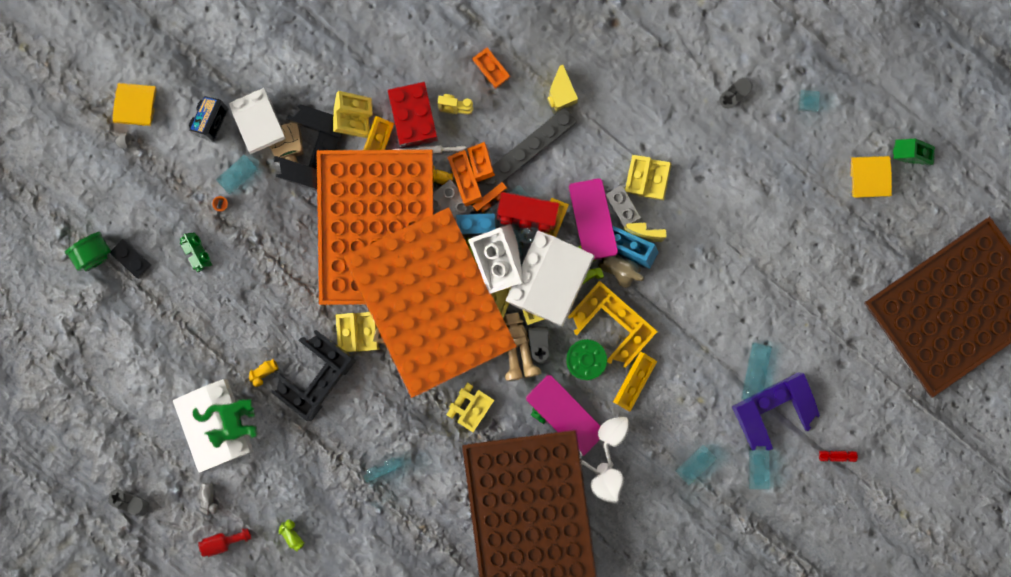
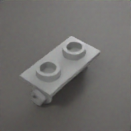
[606,185,641,227]

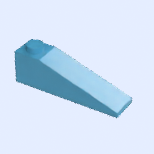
[612,226,659,269]

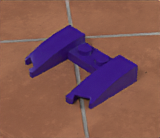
[731,372,820,450]

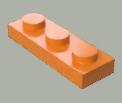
[448,150,483,207]

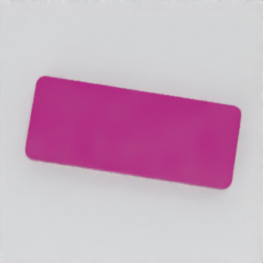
[569,178,618,260]
[526,375,601,456]

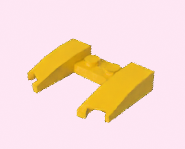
[568,281,658,368]

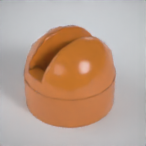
[212,196,228,212]

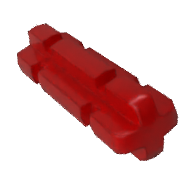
[819,451,858,462]

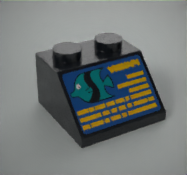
[189,96,229,143]

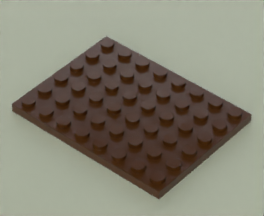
[864,216,1011,398]
[462,430,597,577]

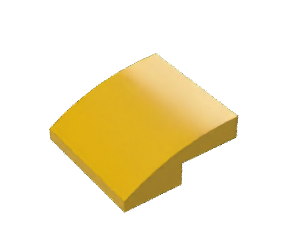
[113,83,157,126]
[851,156,892,198]

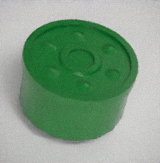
[64,231,111,272]
[566,339,607,380]

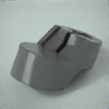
[719,77,753,109]
[108,489,149,517]

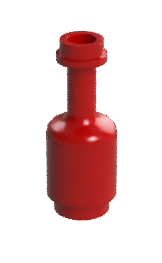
[198,528,252,558]

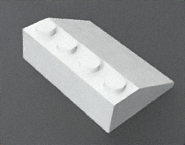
[505,231,595,327]
[173,379,254,473]

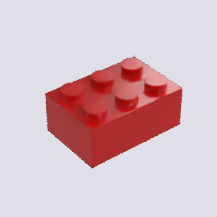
[388,82,438,148]
[497,192,559,233]

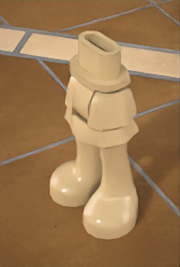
[504,313,542,381]

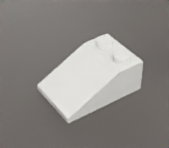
[229,88,286,154]
[469,224,523,294]

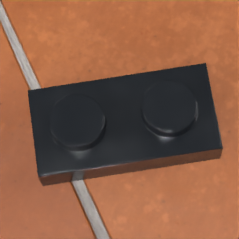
[110,239,152,279]

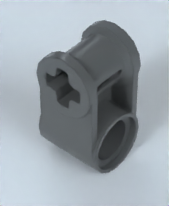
[529,327,549,365]

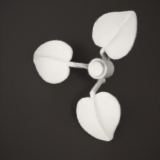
[579,417,629,502]

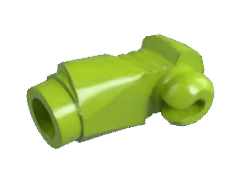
[279,519,305,552]

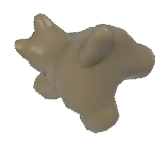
[598,254,644,288]

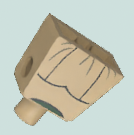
[269,122,304,163]

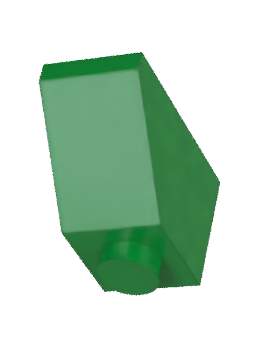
[893,138,935,165]

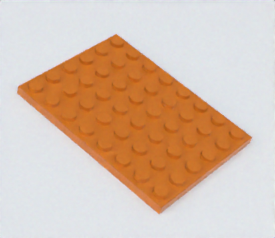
[317,150,434,305]
[343,207,517,398]

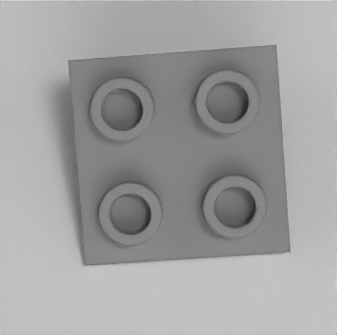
[433,179,474,221]

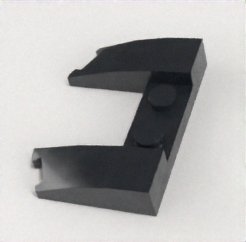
[273,104,343,191]
[270,330,356,422]

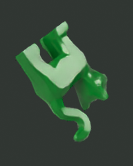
[192,399,258,448]

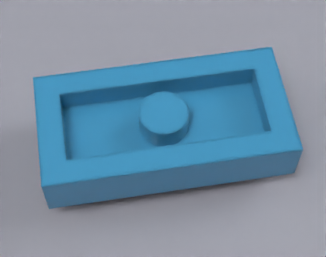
[456,213,495,234]

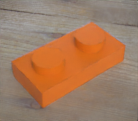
[472,47,510,89]
[467,142,495,182]
[472,182,507,214]

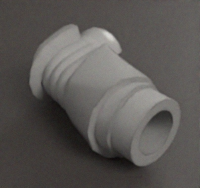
[199,483,218,515]

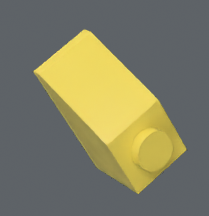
[547,65,578,112]

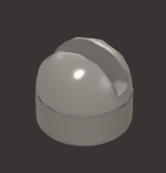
[115,133,132,148]

